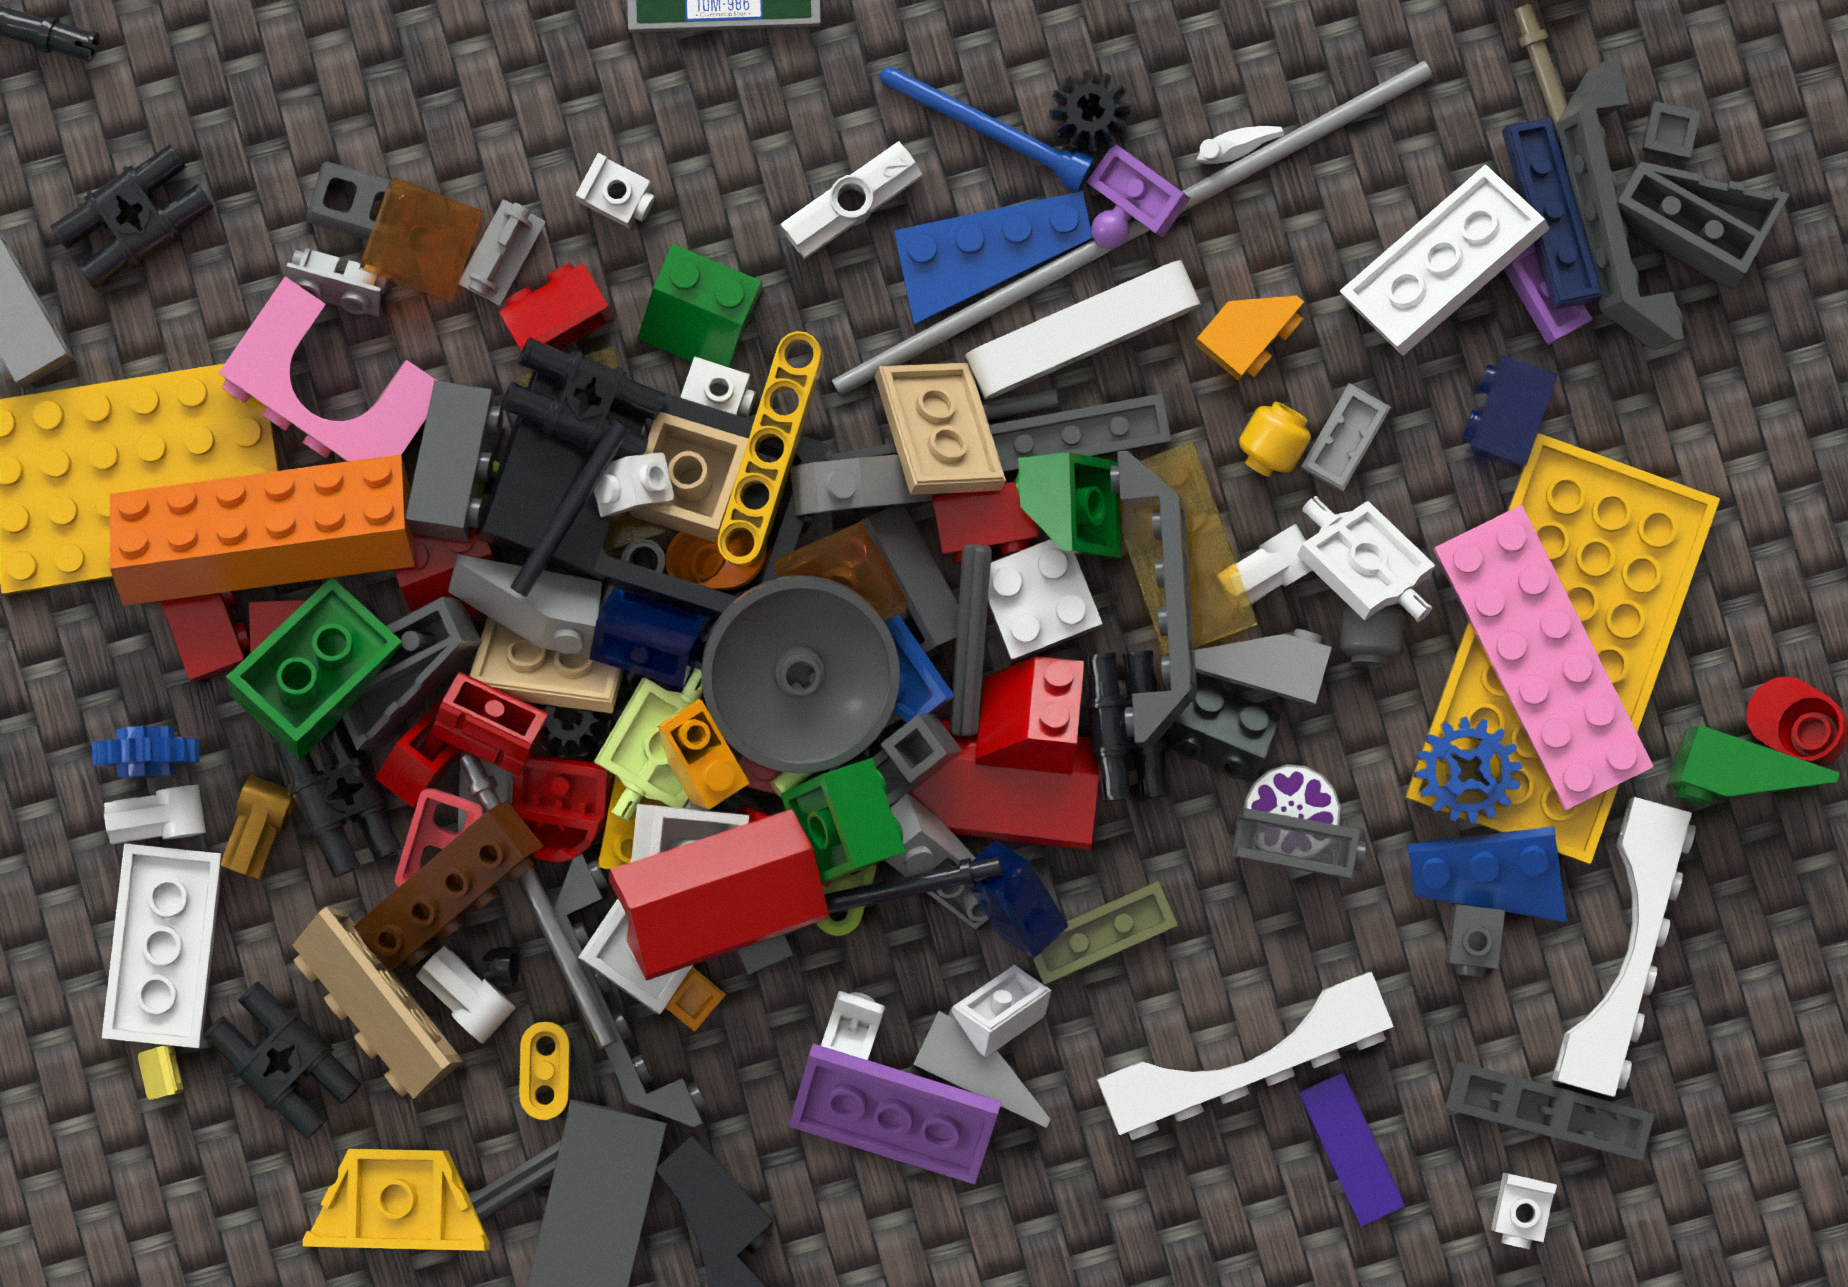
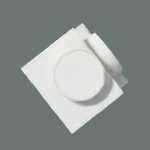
[576,153,655,229]
[1491,1172,1557,1249]

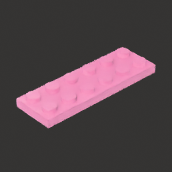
[1433,505,1654,811]

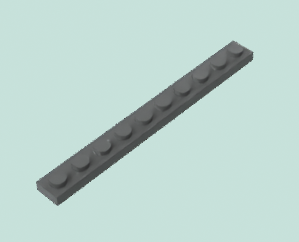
[743,393,1171,510]

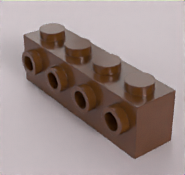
[353,800,543,972]

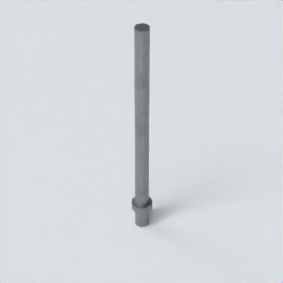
[459,754,618,1049]

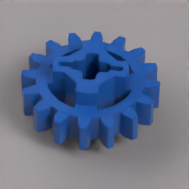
[1414,717,1522,824]
[92,726,200,778]

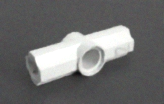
[780,141,923,260]

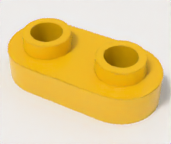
[519,1022,571,1120]

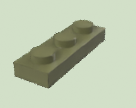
[1024,881,1178,985]

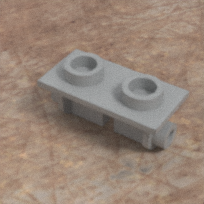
[458,199,546,306]
[286,248,389,317]

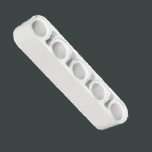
[965,260,1201,400]

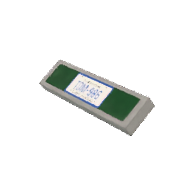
[627,0,821,33]

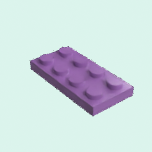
[788,1043,1001,1185]

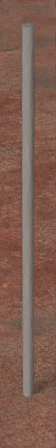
[832,61,1433,397]

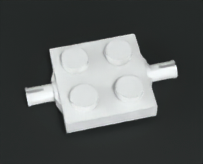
[1297,496,1435,622]

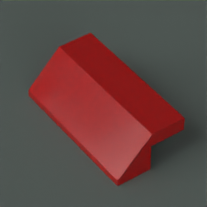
[909,720,1099,850]
[609,809,829,981]

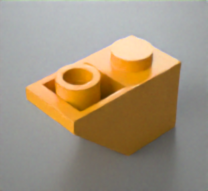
[1195,296,1304,381]
[658,699,749,810]

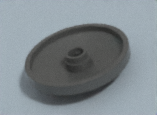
[701,575,900,773]

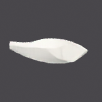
[1195,126,1284,164]

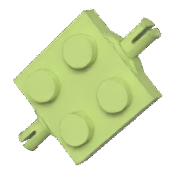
[594,668,724,822]

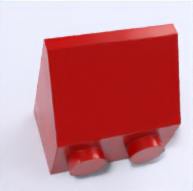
[499,263,615,351]
[393,528,498,619]
[975,656,1084,775]

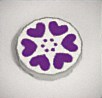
[1244,764,1341,859]

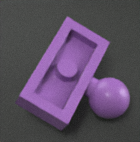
[1087,143,1191,249]
[1504,243,1593,345]

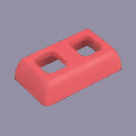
[394,788,483,887]

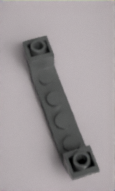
[1557,57,1684,350]
[1110,451,1197,749]
[554,854,709,1127]

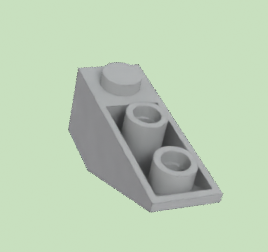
[886,793,1012,930]

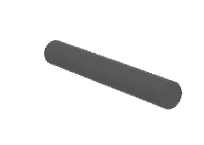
[982,388,1059,421]

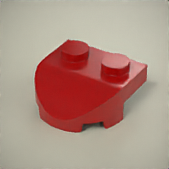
[510,753,613,862]

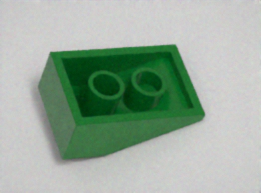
[226,578,402,760]
[1666,724,1840,806]

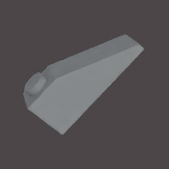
[0,233,75,388]
[790,455,933,516]
[448,554,602,657]
[1195,629,1332,706]
[913,1007,1051,1128]

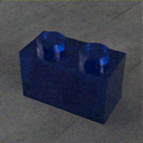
[1462,355,1558,471]
[589,588,706,688]
[970,840,1069,958]

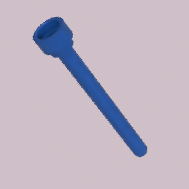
[880,67,1095,192]

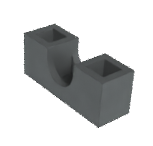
[873,713,963,806]

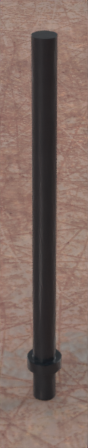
[824,856,1004,913]

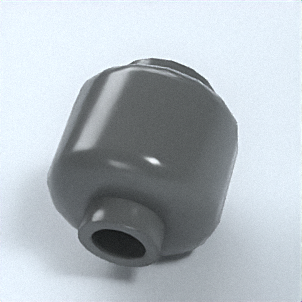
[1340,606,1405,668]

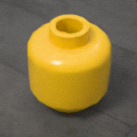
[1239,401,1311,477]

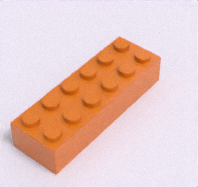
[110,454,415,606]

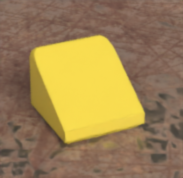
[138,1045,184,1100]

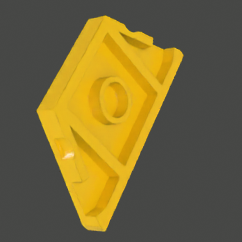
[303,1149,490,1251]

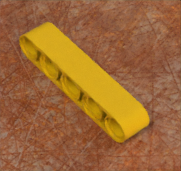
[717,331,824,567]

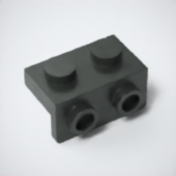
[1166,678,1282,783]

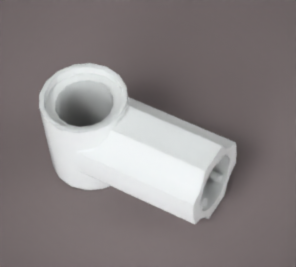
[1217,524,1312,611]
[104,785,206,845]
[416,946,516,1044]

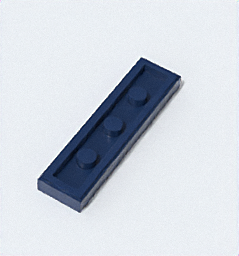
[1502,117,1603,310]

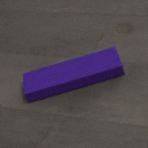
[1298,1072,1405,1227]

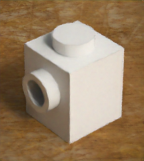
[681,357,756,419]

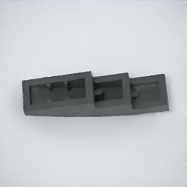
[1445,1061,1655,1161]

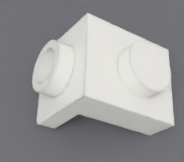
[594,452,674,517]
[821,991,885,1060]

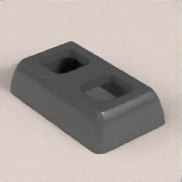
[306,162,426,251]

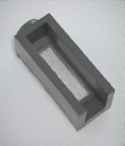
[1230,808,1366,879]

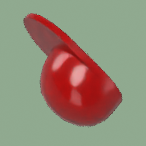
[1746,676,1848,767]

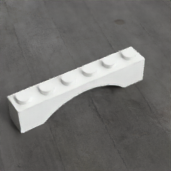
[1552,797,1696,1097]
[1096,972,1394,1140]

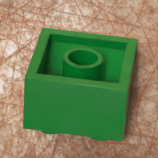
[637,243,764,368]
[1016,452,1122,559]
[780,758,906,884]

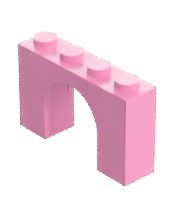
[218,277,437,462]

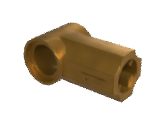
[220,775,295,880]

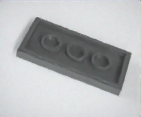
[527,1099,667,1287]

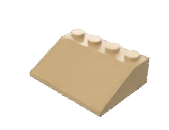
[292,907,464,1099]

